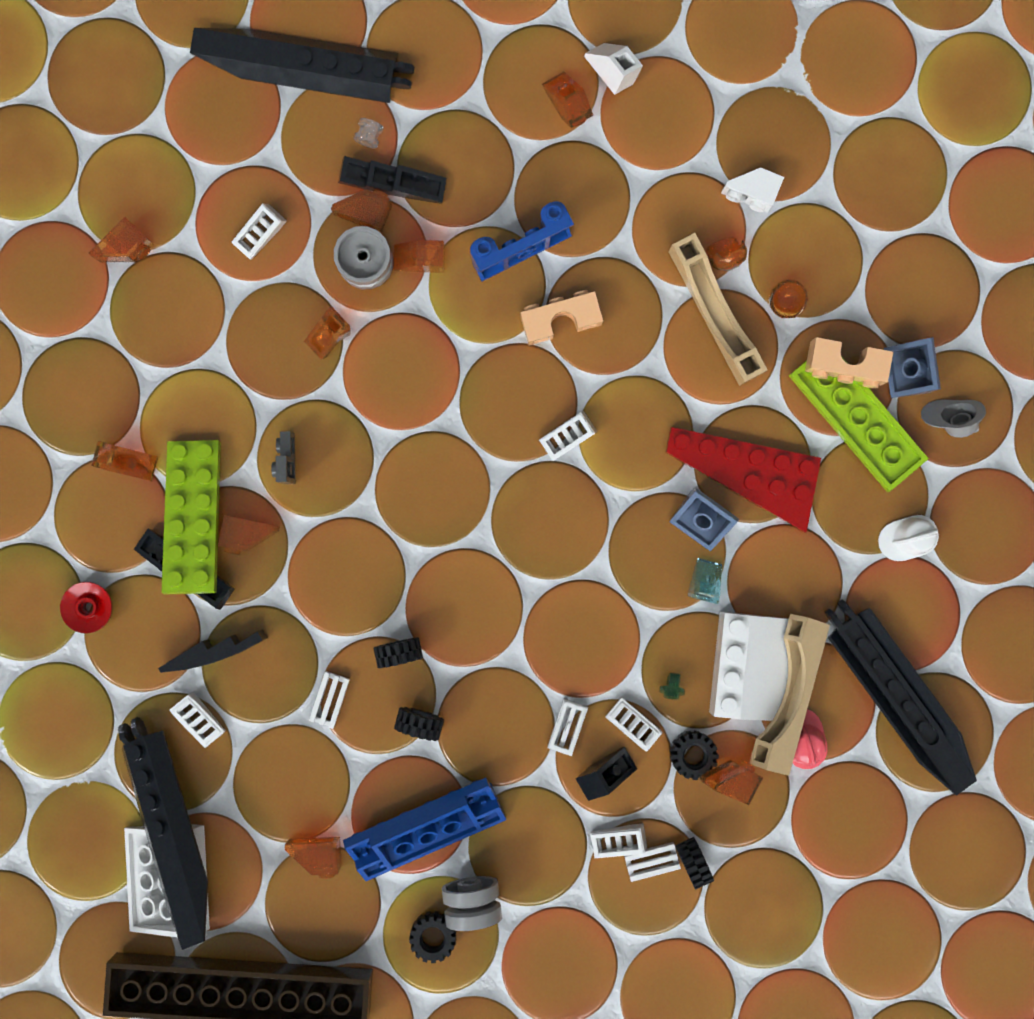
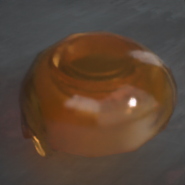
[706,237,747,271]
[768,280,808,318]

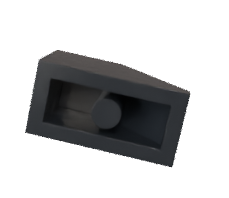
[575,747,637,801]

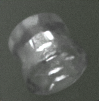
[353,118,384,148]

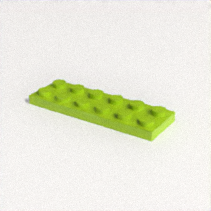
[789,356,929,492]
[161,440,221,595]

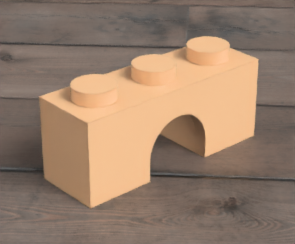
[520,290,603,346]
[805,337,893,388]

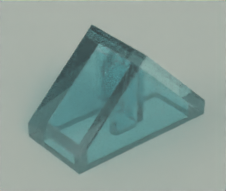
[687,558,722,604]

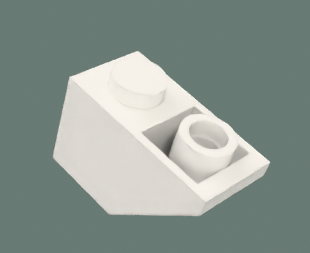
[584,43,643,95]
[721,167,784,212]

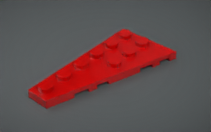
[665,427,821,533]

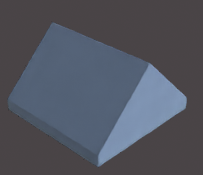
[884,338,941,398]
[669,489,739,551]

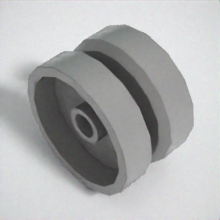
[334,226,394,290]
[441,876,503,931]

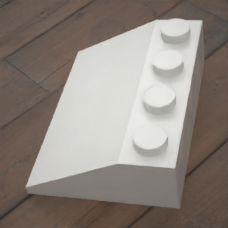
[709,611,789,721]
[124,824,210,937]

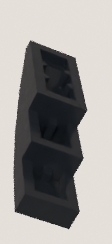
[338,156,447,204]
[134,528,235,610]
[158,630,268,673]

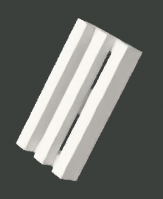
[309,671,350,729]
[547,698,588,756]
[624,842,681,882]

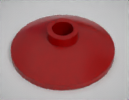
[60,582,112,634]

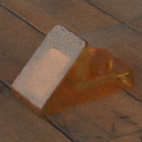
[304,307,351,360]

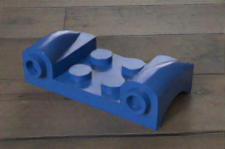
[470,201,574,282]

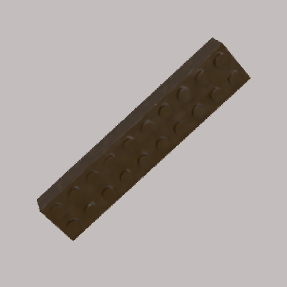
[103,952,373,1019]

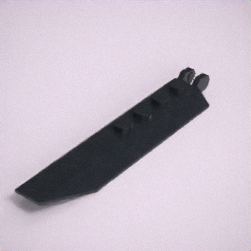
[190,28,415,103]
[825,599,977,796]
[118,717,208,950]

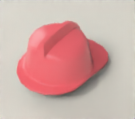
[793,709,827,769]

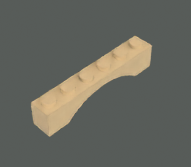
[668,233,768,386]
[749,614,830,776]

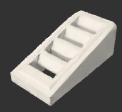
[232,203,287,260]
[539,411,597,461]
[170,692,226,748]
[605,697,662,752]
[590,823,647,858]

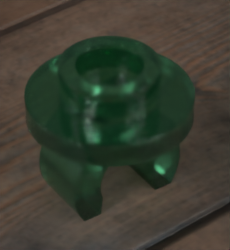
[659,673,685,700]

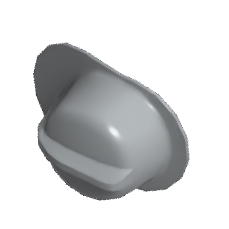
[921,400,986,438]

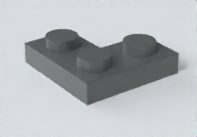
[271,431,296,484]

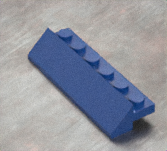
[343,778,507,881]

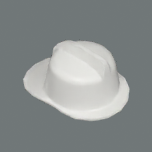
[878,515,939,561]

